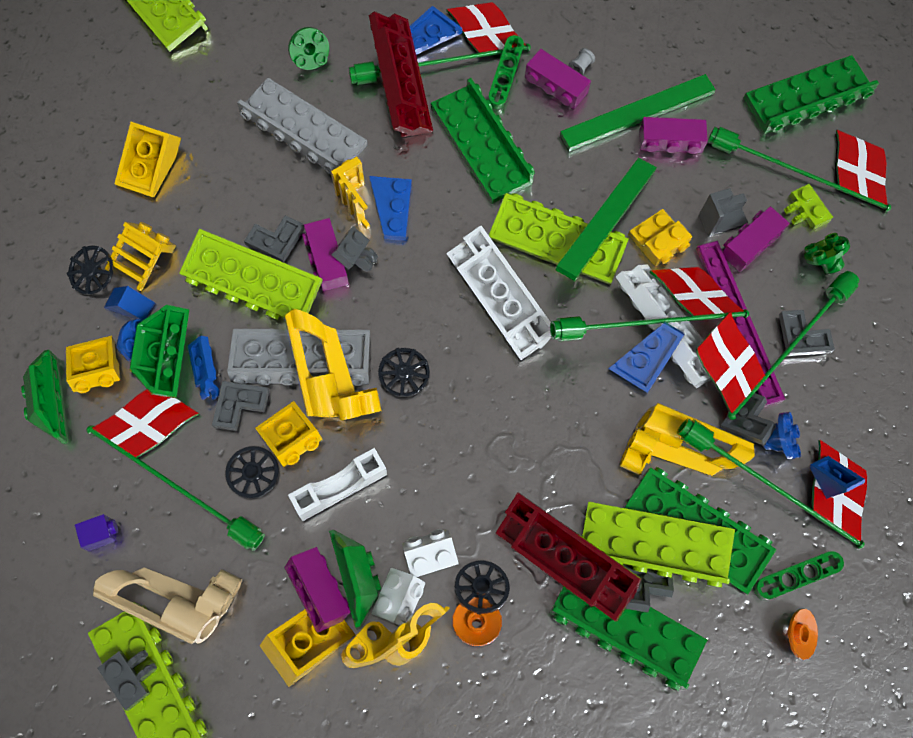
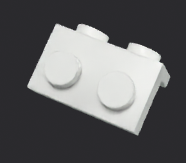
[402,529,459,577]
[371,568,425,626]

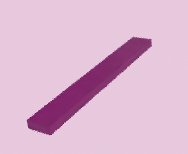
[696,240,785,407]

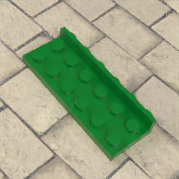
[743,55,879,134]
[431,78,535,204]
[624,467,777,595]
[549,586,708,692]

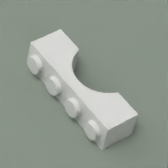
[288,448,387,521]

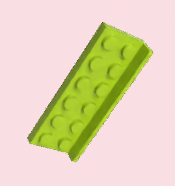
[127,0,208,51]
[489,193,629,285]
[179,229,323,324]
[582,502,735,588]
[88,602,208,738]

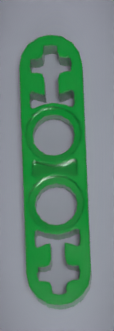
[488,35,524,110]
[753,551,844,600]

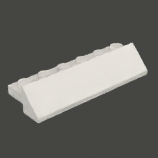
[446,226,551,360]
[616,264,711,388]

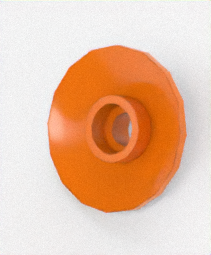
[453,597,502,646]
[787,608,818,660]

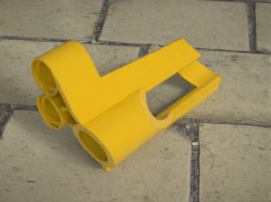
[285,309,382,420]
[619,403,755,476]
[341,603,450,668]

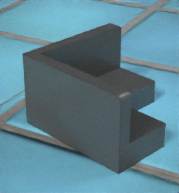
[699,188,748,237]

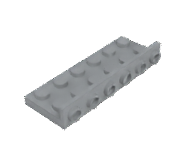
[237,78,368,174]
[227,329,370,386]

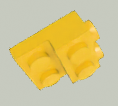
[628,209,693,266]
[66,335,120,393]
[255,401,322,467]

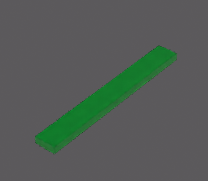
[560,74,716,151]
[555,157,657,281]

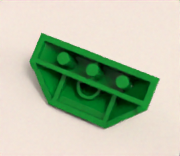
[129,305,190,398]
[21,349,68,444]
[329,530,381,630]

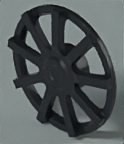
[67,245,113,295]
[378,347,430,397]
[225,446,279,499]
[454,560,510,615]

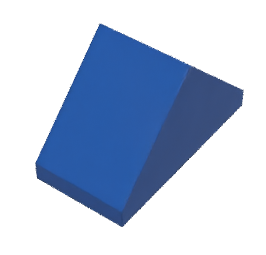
[104,286,156,320]
[810,456,865,499]

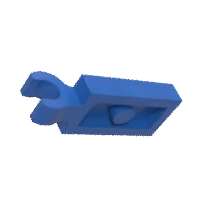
[188,336,220,400]

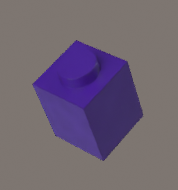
[75,514,118,551]

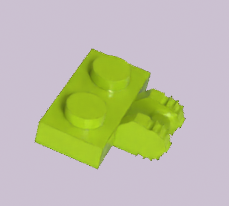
[784,184,833,230]

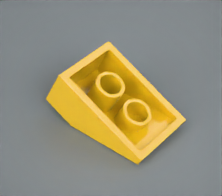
[114,122,181,197]
[259,609,355,687]

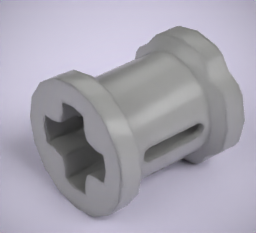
[569,48,595,75]

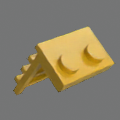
[331,156,370,229]
[105,222,176,291]

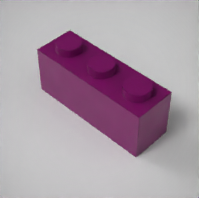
[525,49,591,109]
[639,117,708,154]
[723,206,790,272]
[302,218,349,292]
[284,547,350,633]

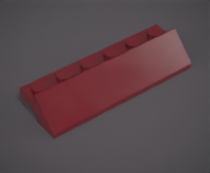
[368,11,433,137]
[496,492,642,621]

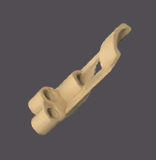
[93,568,242,644]

